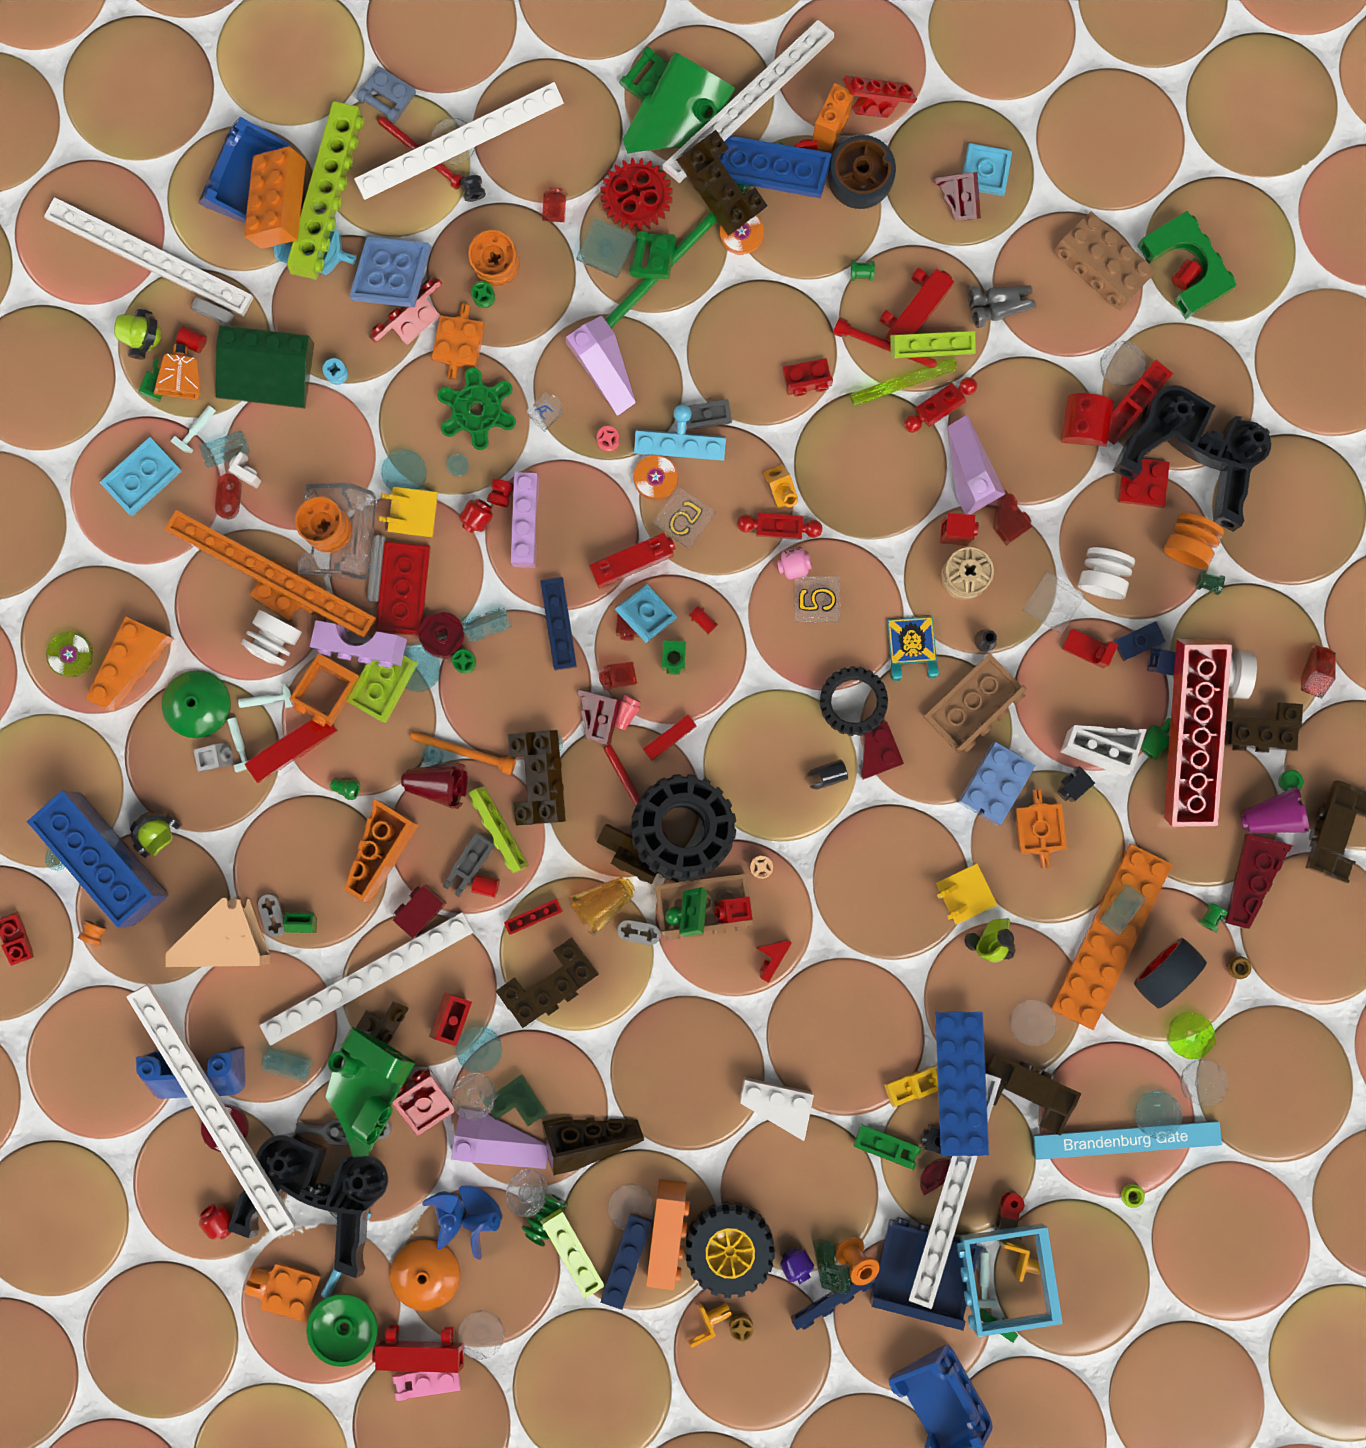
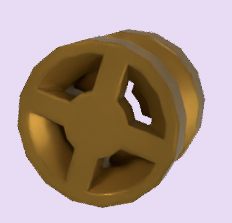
[730,1313,753,1342]

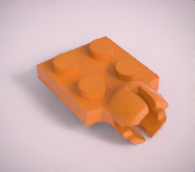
[245,1262,321,1322]

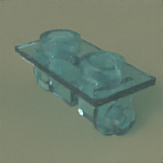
[462,607,512,642]
[261,1048,313,1083]

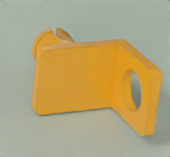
[762,464,798,508]
[999,1240,1041,1282]
[687,1302,732,1348]

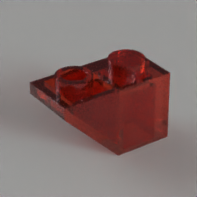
[993,490,1032,546]
[1301,644,1336,699]

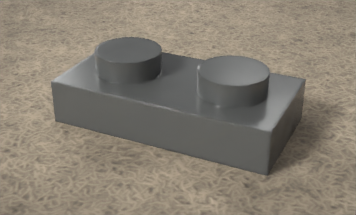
[686,399,732,431]

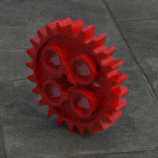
[600,158,673,232]

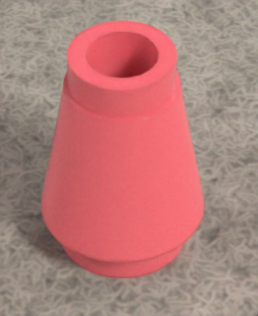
[615,695,641,730]

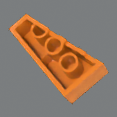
[85,617,174,711]
[344,799,419,904]
[646,1179,690,1290]

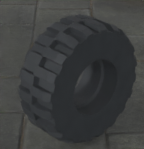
[630,774,737,881]

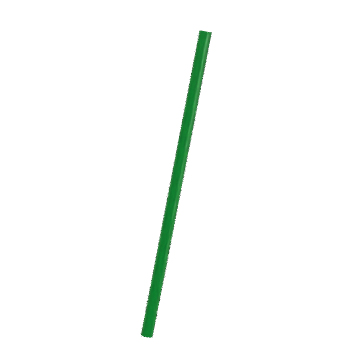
[605,142,784,329]

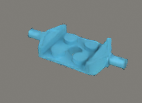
[274,229,357,275]

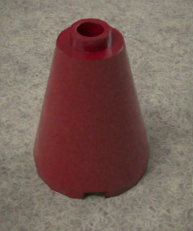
[401,763,468,809]

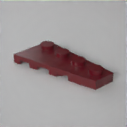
[1224,834,1293,929]

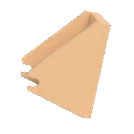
[166,897,270,967]

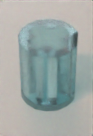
[421,746,444,766]

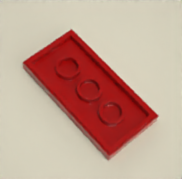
[376,541,431,636]

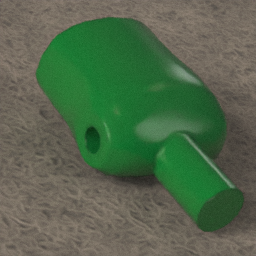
[1140,717,1171,760]

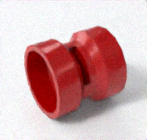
[486,478,514,507]

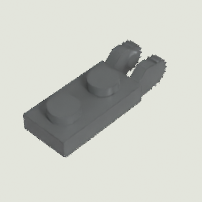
[443,832,495,897]

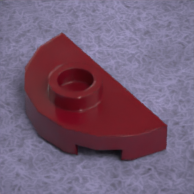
[920,1159,951,1195]

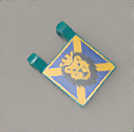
[887,617,939,681]

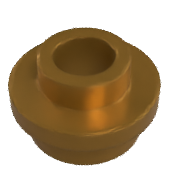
[1227,956,1252,979]

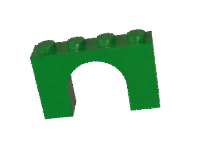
[1137,211,1237,320]

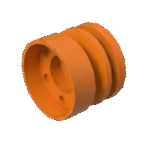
[468,230,520,286]
[295,496,352,553]
[1163,512,1224,569]

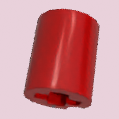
[1172,259,1202,290]
[176,326,207,353]
[471,874,500,898]

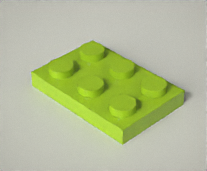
[347,655,418,723]

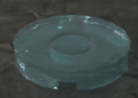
[381,449,427,491]
[404,646,441,692]
[456,1027,502,1073]
[1134,1091,1183,1139]

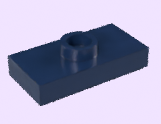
[1114,621,1166,661]

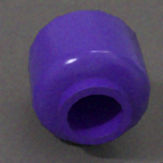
[780,1247,814,1285]

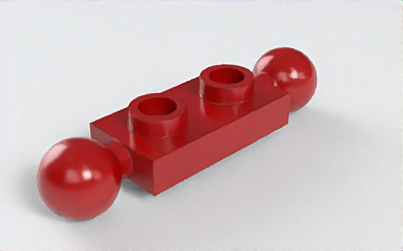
[904,377,977,433]
[737,513,823,540]

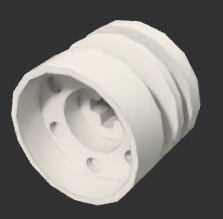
[1078,547,1135,600]
[240,610,302,666]
[1228,650,1257,699]

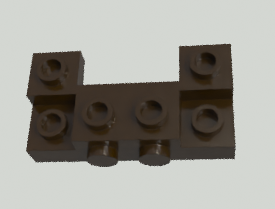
[676,130,768,236]
[1224,698,1303,753]
[508,730,566,826]
[1305,780,1366,883]
[496,937,599,1028]
[986,1053,1082,1136]

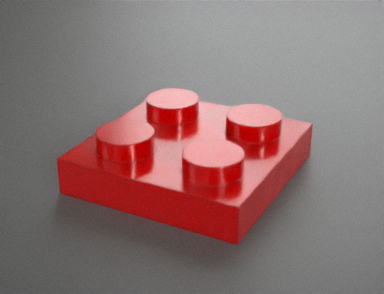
[1118,459,1170,508]

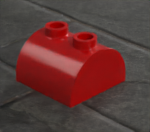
[1061,393,1114,447]

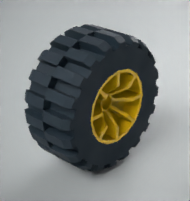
[685,1201,775,1298]

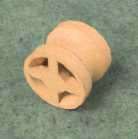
[750,856,773,879]

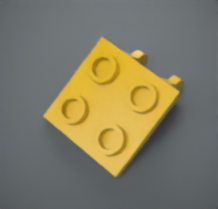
[378,487,438,538]
[936,863,997,925]

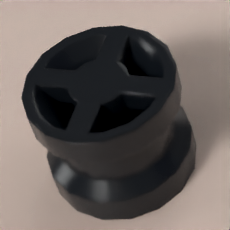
[460,175,486,202]

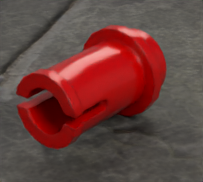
[689,606,718,634]

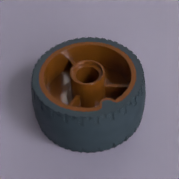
[828,135,896,209]

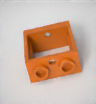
[812,83,854,153]
[289,653,359,726]

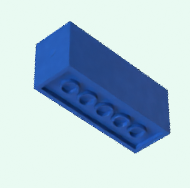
[26,790,169,928]

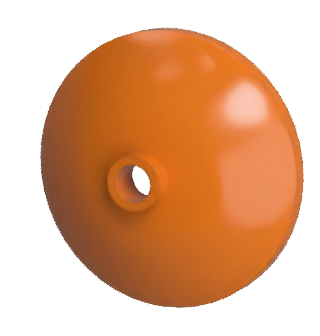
[390,1239,460,1311]

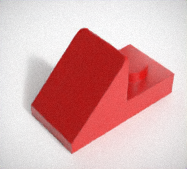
[756,940,792,983]

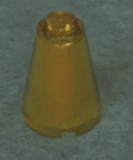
[569,877,635,936]

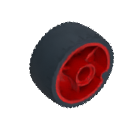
[1134,938,1207,1009]

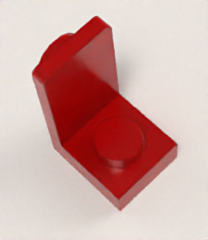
[1062,629,1118,669]

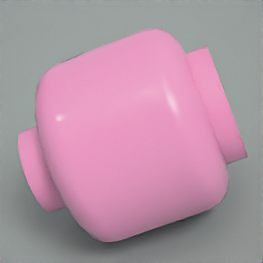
[777,547,812,580]

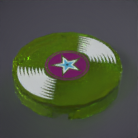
[46,632,93,677]

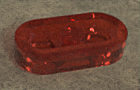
[215,473,242,520]

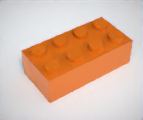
[244,146,306,249]

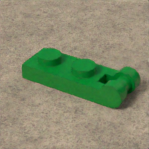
[853,1124,922,1170]

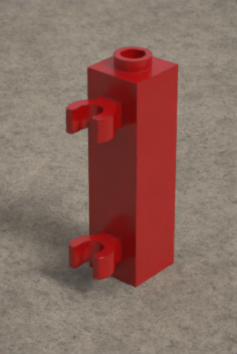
[879,268,955,342]
[589,533,676,589]
[372,1325,464,1373]

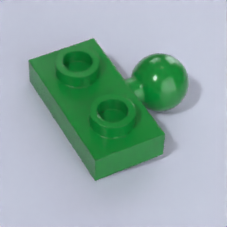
[665,887,707,937]

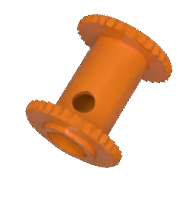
[835,1237,880,1285]

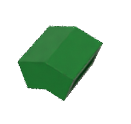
[283,912,317,933]

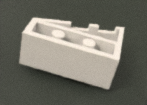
[1061,725,1147,777]
[740,1077,814,1141]

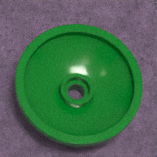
[162,670,231,738]
[306,1294,378,1367]

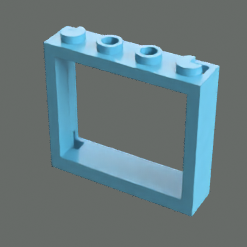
[957,1224,1063,1337]

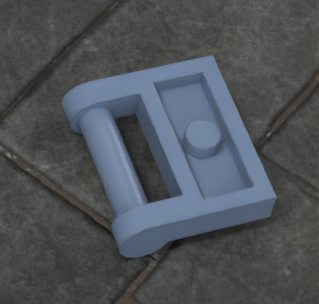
[356,66,416,123]

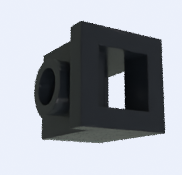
[1057,766,1095,802]
[920,1124,952,1158]

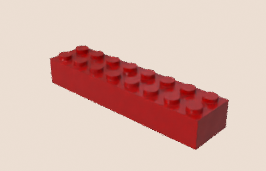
[1164,639,1232,827]

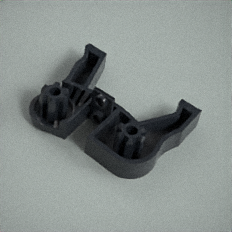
[1112,385,1271,532]
[228,1133,389,1278]

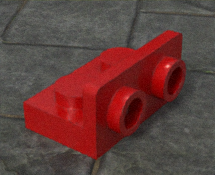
[782,358,833,397]

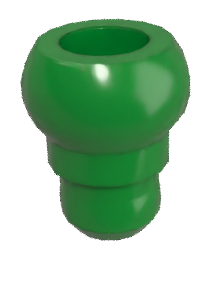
[330,778,360,800]

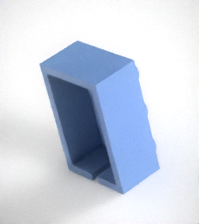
[957,742,1036,826]

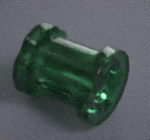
[1196,569,1225,595]

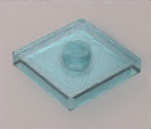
[576,218,636,278]

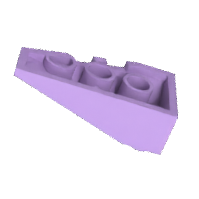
[565,316,636,416]
[948,415,1006,515]
[451,1109,548,1169]

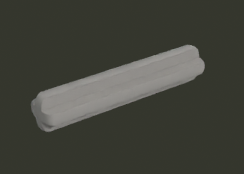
[367,535,386,602]

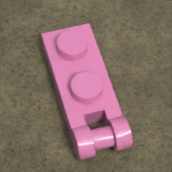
[392,1372,461,1401]

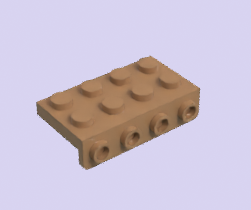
[1055,211,1157,310]
[923,653,1027,753]
[655,874,753,940]

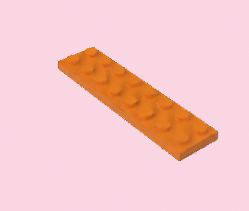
[1050,844,1173,1030]

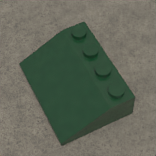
[216,325,314,409]

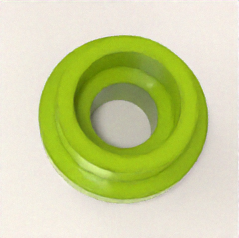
[1121,1184,1145,1208]

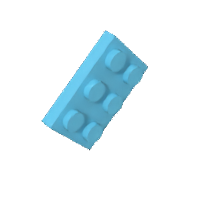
[99,437,182,517]

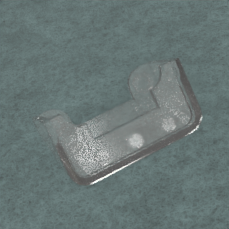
[297,483,377,580]

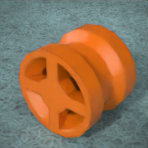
[78,920,107,946]

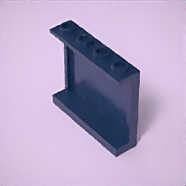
[869,1217,983,1331]

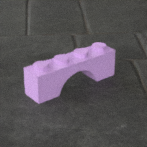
[511,472,539,568]
[310,620,407,668]

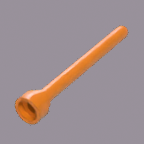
[410,732,517,775]

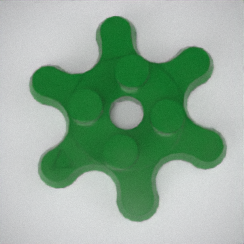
[437,367,516,450]

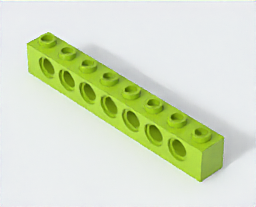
[287,101,364,280]

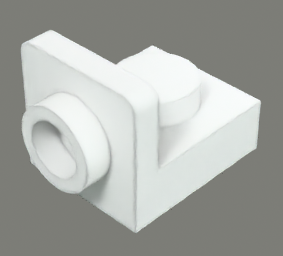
[229,451,261,489]

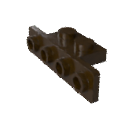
[597,824,679,884]
[356,1001,409,1044]

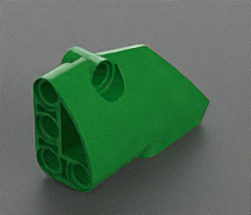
[623,52,735,154]
[325,1027,416,1158]

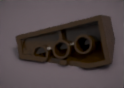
[542,1117,644,1176]

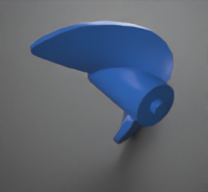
[459,1186,502,1260]
[422,1191,465,1250]

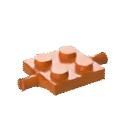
[432,304,485,380]
[250,558,314,622]
[1015,790,1067,868]

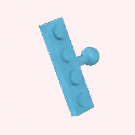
[634,404,726,461]

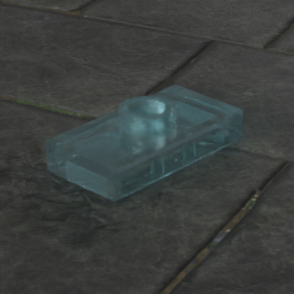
[1099,885,1147,936]

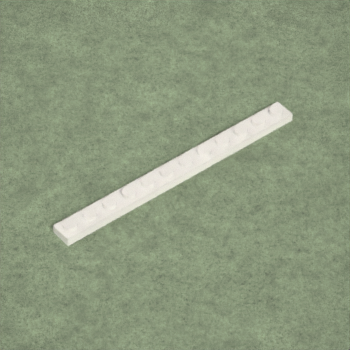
[127,983,296,1237]

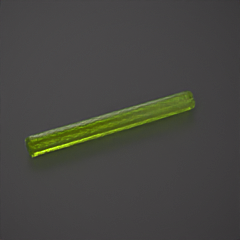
[850,358,957,406]

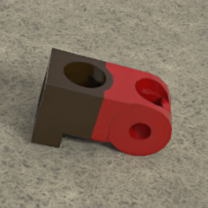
[995,1192,1025,1240]

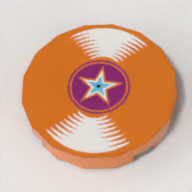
[720,215,764,255]
[633,455,678,500]

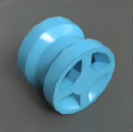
[322,358,348,385]

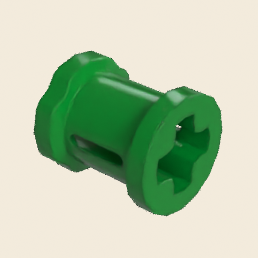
[851,260,875,281]
[1198,902,1228,933]

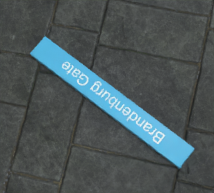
[1033,1121,1222,1160]

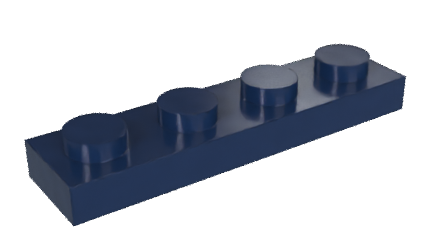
[540,577,577,671]
[600,1212,653,1310]
[791,1277,877,1330]

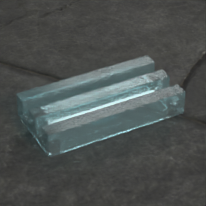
[199,431,250,468]

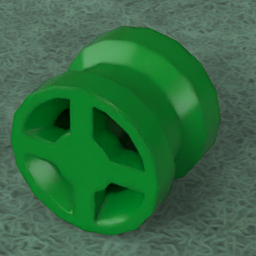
[471,281,495,308]
[452,649,477,674]

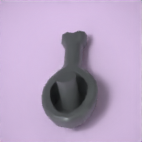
[295,1119,349,1146]

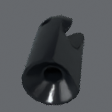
[806,759,848,790]

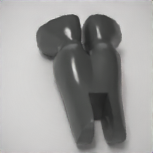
[968,285,1036,328]

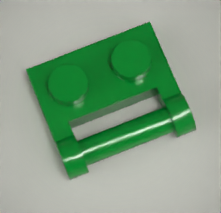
[619,46,668,102]
[629,231,677,279]

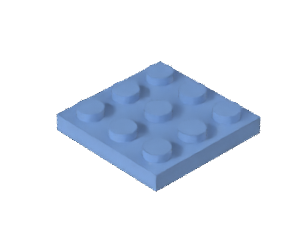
[349,237,432,308]

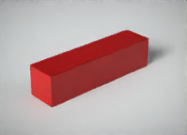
[643,715,697,761]
[504,898,563,935]

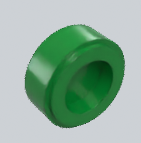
[1278,770,1304,791]

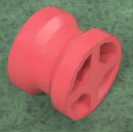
[596,426,620,452]

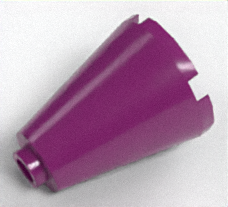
[1240,787,1309,833]

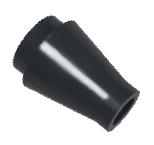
[974,629,997,652]

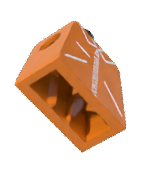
[154,344,200,400]

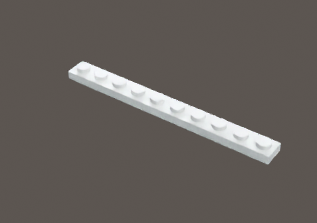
[663,20,834,183]
[354,82,564,200]
[44,197,254,317]
[259,912,474,1046]
[909,1074,1001,1309]

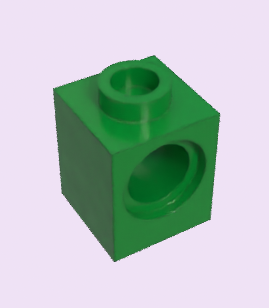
[662,640,686,675]

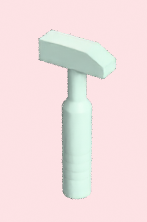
[171,405,216,453]
[238,685,293,708]
[227,718,249,772]
[978,1251,997,1308]

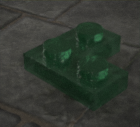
[483,1074,548,1126]
[813,1239,851,1294]

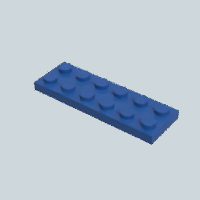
[718,136,832,198]
[935,1012,989,1156]

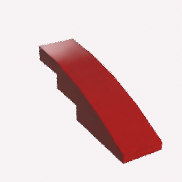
[1108,360,1174,445]
[244,712,338,783]

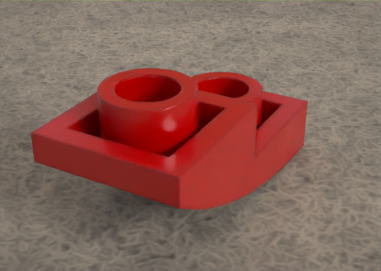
[0,912,34,966]

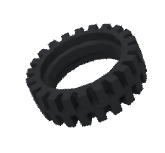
[820,666,888,736]

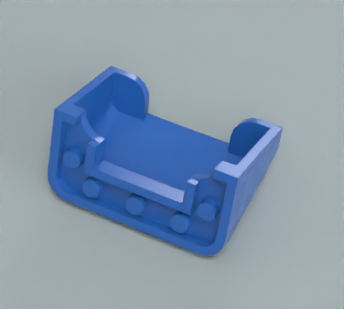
[198,117,290,223]
[136,1047,245,1099]
[888,1345,993,1448]

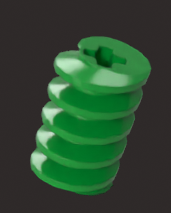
[521,1193,568,1247]

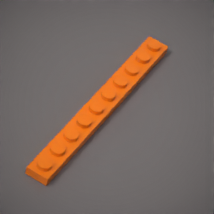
[165,510,377,639]

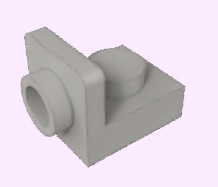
[194,743,234,772]

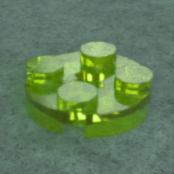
[1167,1012,1216,1060]

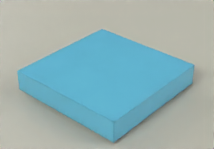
[963,143,1013,196]
[615,584,678,643]

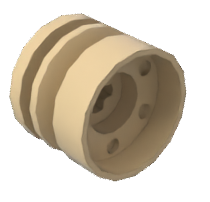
[940,547,994,600]

